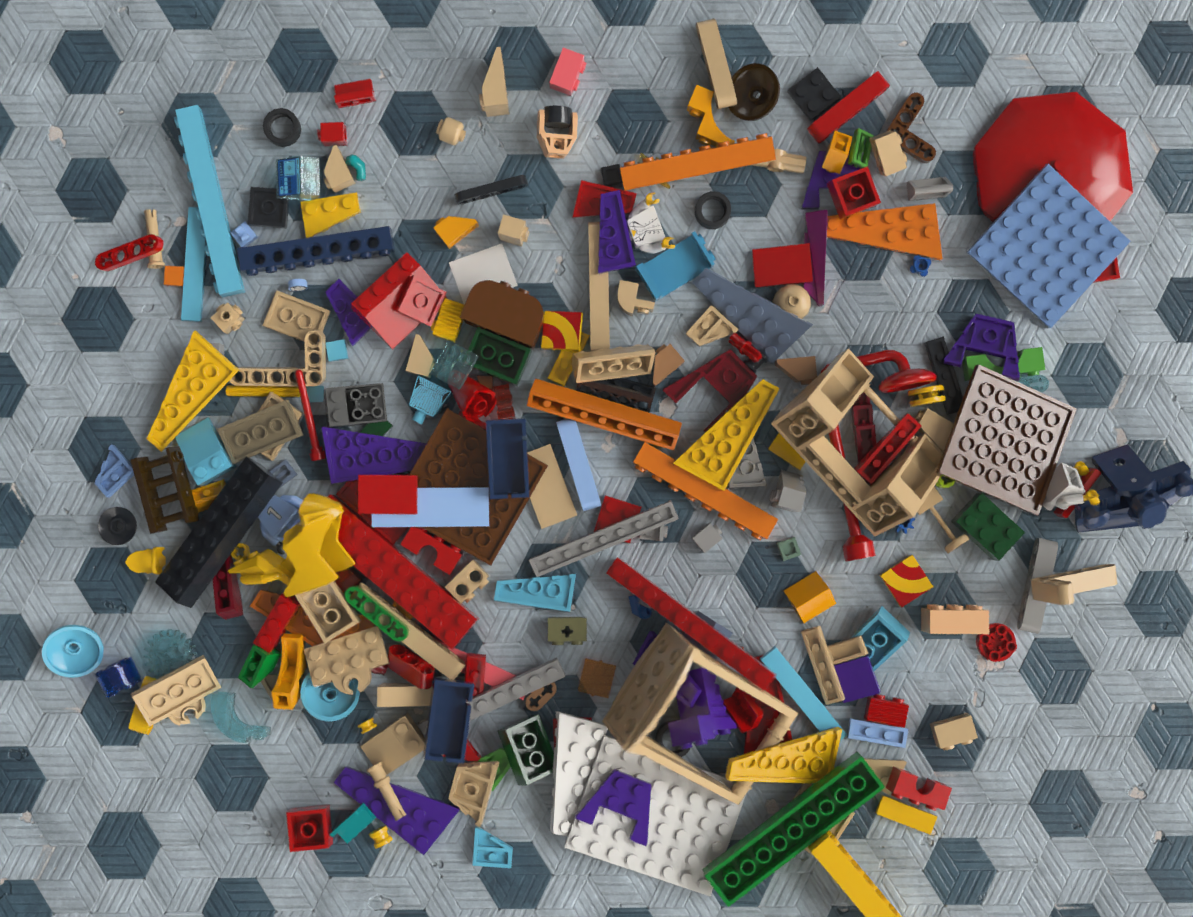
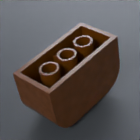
[460,280,544,351]

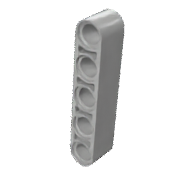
[1017,538,1058,634]

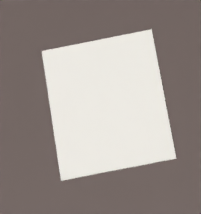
[449,243,518,305]

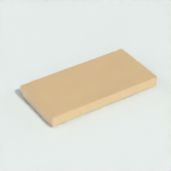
[528,444,577,529]

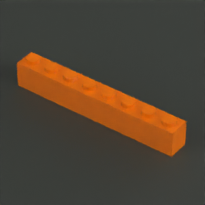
[620,133,776,191]
[527,378,682,451]
[633,442,779,541]

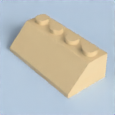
[572,344,655,383]

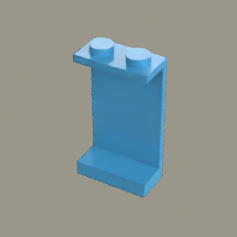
[636,231,716,302]

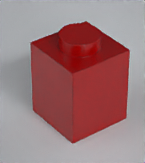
[317,122,347,147]

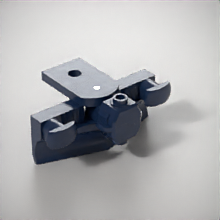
[1074,444,1193,533]

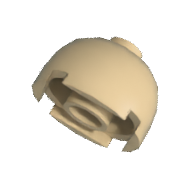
[772,284,811,319]

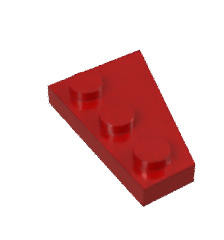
[572,180,637,218]

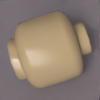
[436,117,466,145]

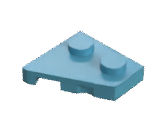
[472,826,513,868]

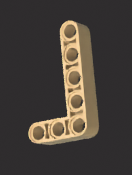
[229,329,326,386]
[1031,564,1117,605]

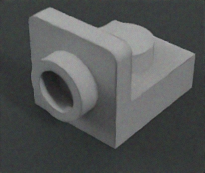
[639,525,668,541]

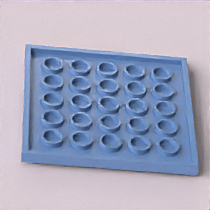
[967,164,1131,328]

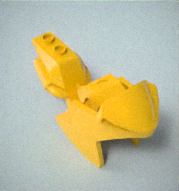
[228,493,355,597]

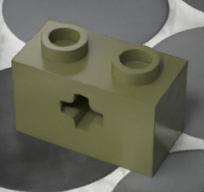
[548,617,587,645]

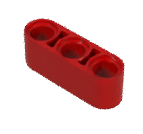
[387,644,435,690]

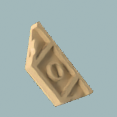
[448,761,499,827]

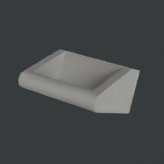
[906,177,953,201]

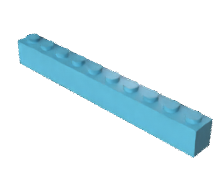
[174,105,245,297]

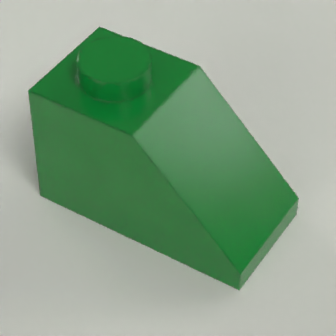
[238,645,282,688]

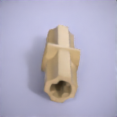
[753,149,806,174]

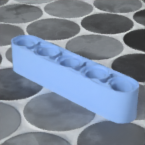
[556,418,602,512]

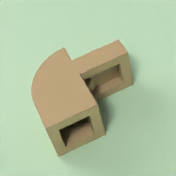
[617,280,655,316]

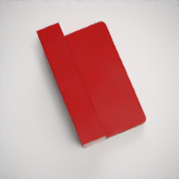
[334,79,376,108]

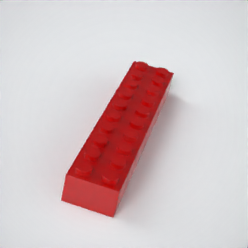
[328,494,480,649]

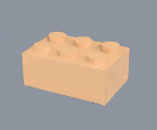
[921,604,989,634]

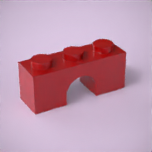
[400,527,463,575]
[253,593,301,653]
[886,766,952,811]

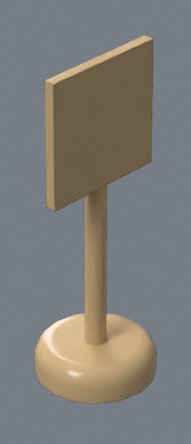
[917,487,970,554]

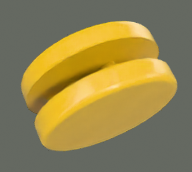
[908,385,946,407]

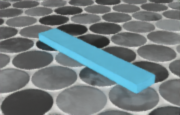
[181,207,207,322]
[760,646,847,741]

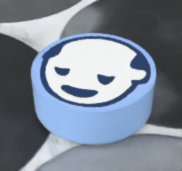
[288,279,308,291]

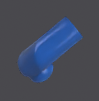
[628,595,652,619]

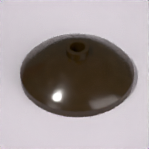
[729,63,780,121]

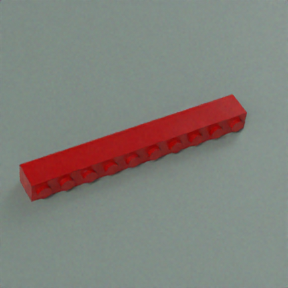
[606,557,777,691]

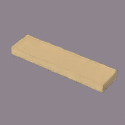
[801,626,845,705]

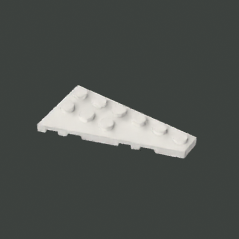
[550,711,607,837]

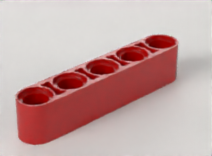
[807,71,891,144]

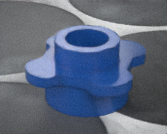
[910,255,931,277]

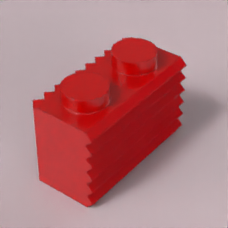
[864,694,909,728]

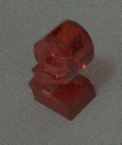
[494,383,516,419]

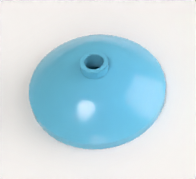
[42,625,104,678]
[301,672,360,721]

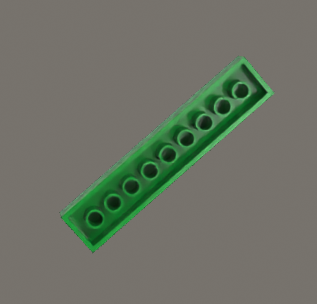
[702,752,885,907]

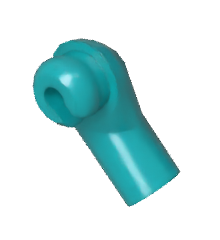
[345,154,366,181]

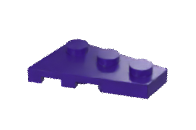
[326,279,371,346]

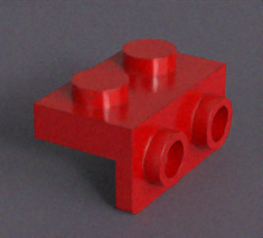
[723,686,764,733]

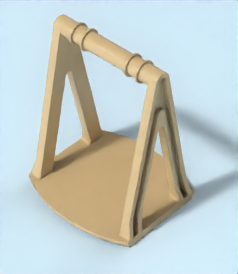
[602,623,799,805]

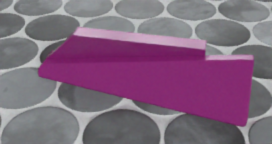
[803,210,828,307]

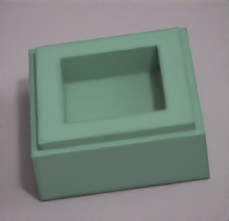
[776,537,801,561]

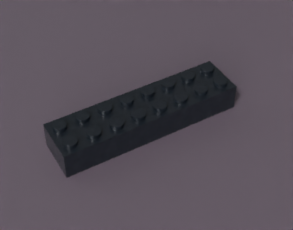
[155,456,283,608]

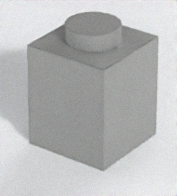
[692,523,723,553]

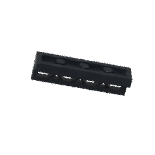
[576,378,656,413]

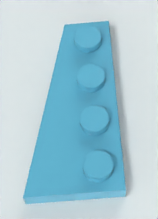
[494,574,576,612]

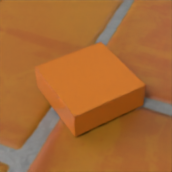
[164,266,184,287]

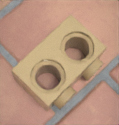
[445,560,490,603]

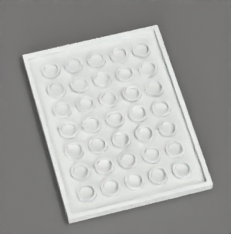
[564,735,746,896]

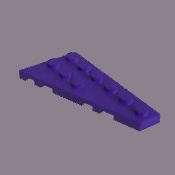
[322,427,427,484]
[333,766,460,855]

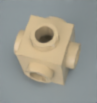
[211,303,245,334]

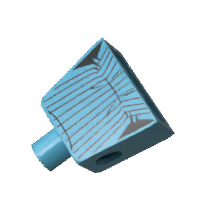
[409,376,452,424]

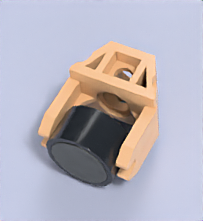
[537,105,578,159]

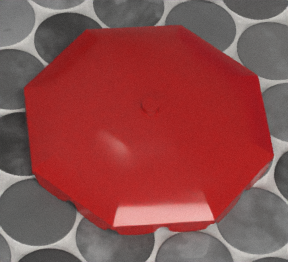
[973,92,1133,222]

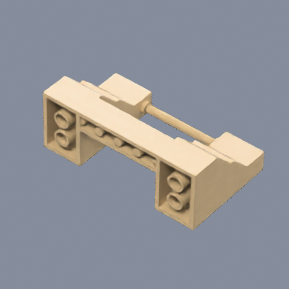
[771,348,943,536]

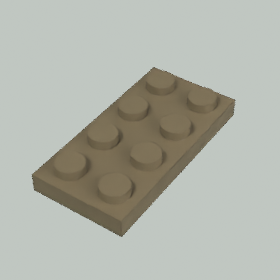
[217,400,303,464]

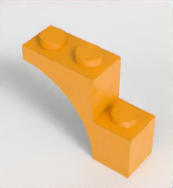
[687,85,735,147]
[272,633,307,710]

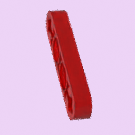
[95,234,164,272]

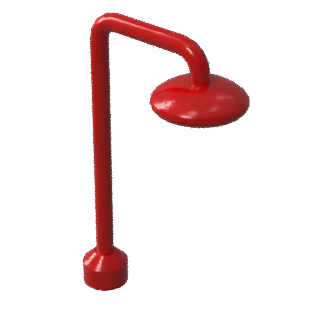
[820,350,937,562]

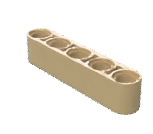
[696,18,737,109]

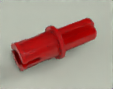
[728,333,762,362]

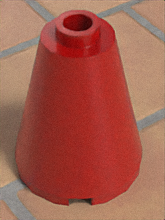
[448,372,497,422]

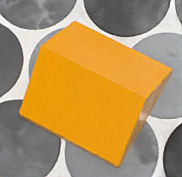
[784,571,836,624]

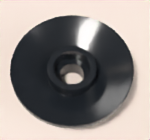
[98,507,137,545]

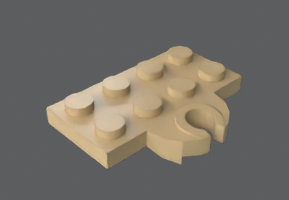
[304,626,389,695]
[131,655,221,726]

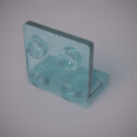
[430,340,478,389]

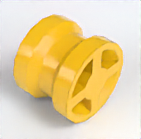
[369,825,393,849]

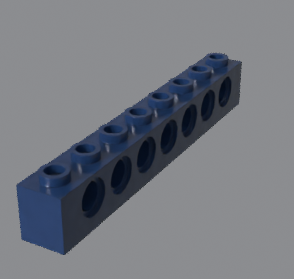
[237,226,395,276]

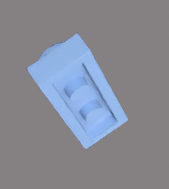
[847,718,908,748]

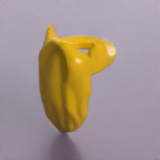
[125,547,166,575]

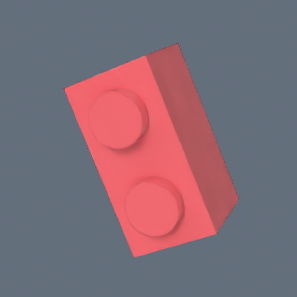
[549,47,587,96]

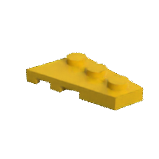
[300,192,361,238]

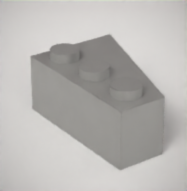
[769,469,806,512]

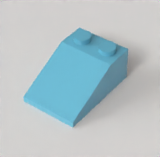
[175,417,237,486]
[851,606,910,671]

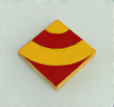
[541,311,583,351]
[879,555,933,608]

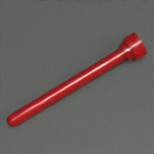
[295,369,326,461]

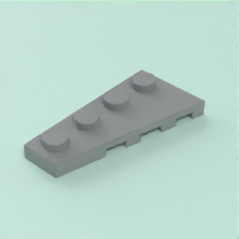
[726,411,767,488]

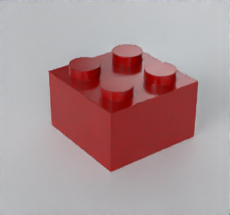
[827,166,881,219]
[286,804,333,852]

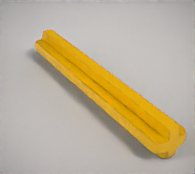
[225,385,300,397]

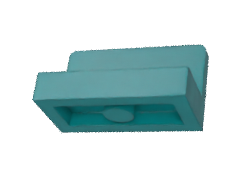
[330,803,376,844]

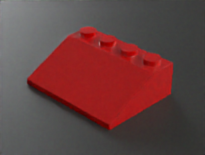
[351,252,447,350]

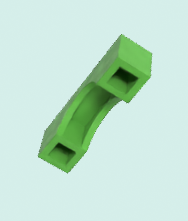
[962,347,1046,381]

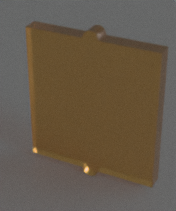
[578,658,616,698]

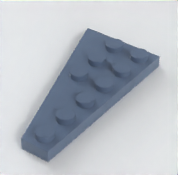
[692,268,813,364]

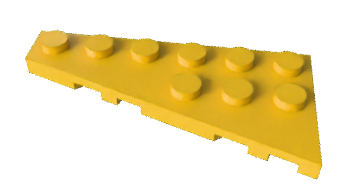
[147,330,239,452]
[725,727,842,784]

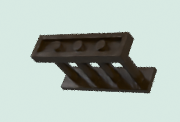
[130,446,199,534]

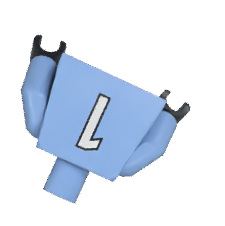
[258,495,303,554]

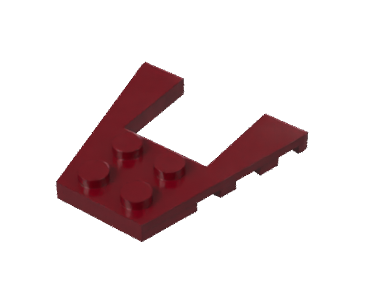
[663,349,757,432]

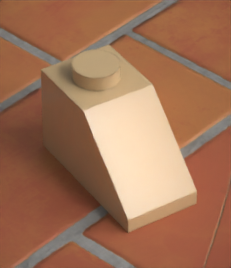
[324,145,356,193]
[406,334,437,378]

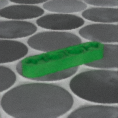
[345,586,409,642]

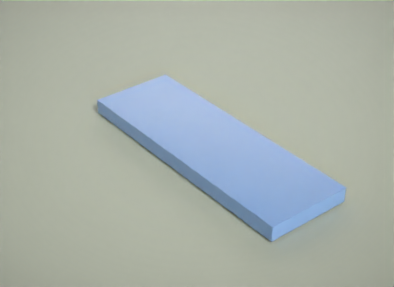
[372,487,489,527]

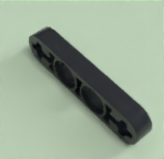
[454,175,528,205]

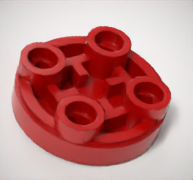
[976,623,1017,662]

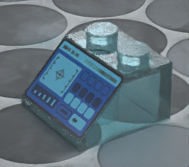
[276,156,320,200]

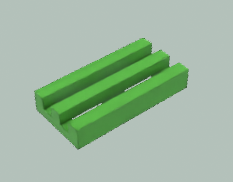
[848,128,874,169]

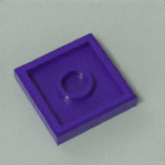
[834,655,881,703]

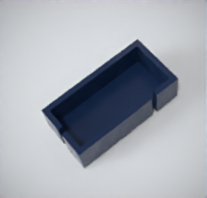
[486,418,529,499]
[423,677,474,764]

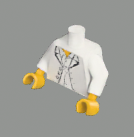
[626,192,675,254]
[1043,461,1100,510]

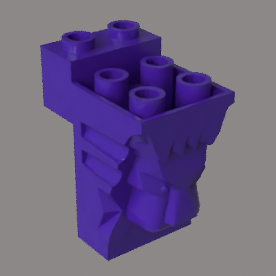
[668,667,738,749]

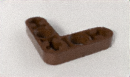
[886,93,936,163]

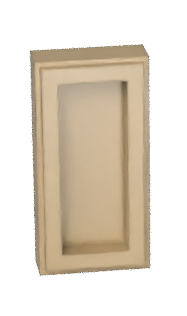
[827,635,868,665]

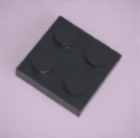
[787,67,841,121]
[247,187,290,229]

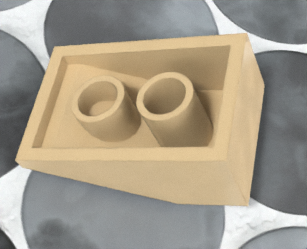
[479,47,509,117]
[295,581,362,643]
[360,713,425,775]

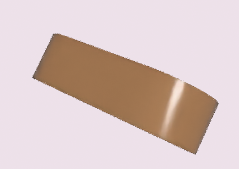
[525,682,557,711]

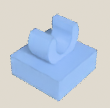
[230,221,258,248]

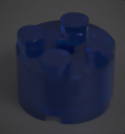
[94,656,142,698]

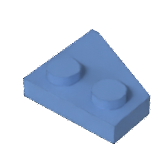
[95,444,134,498]

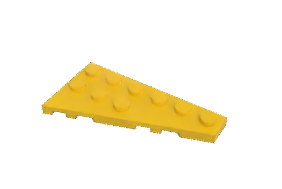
[673,379,780,491]

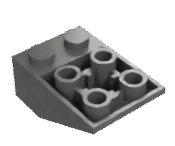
[324,383,387,428]

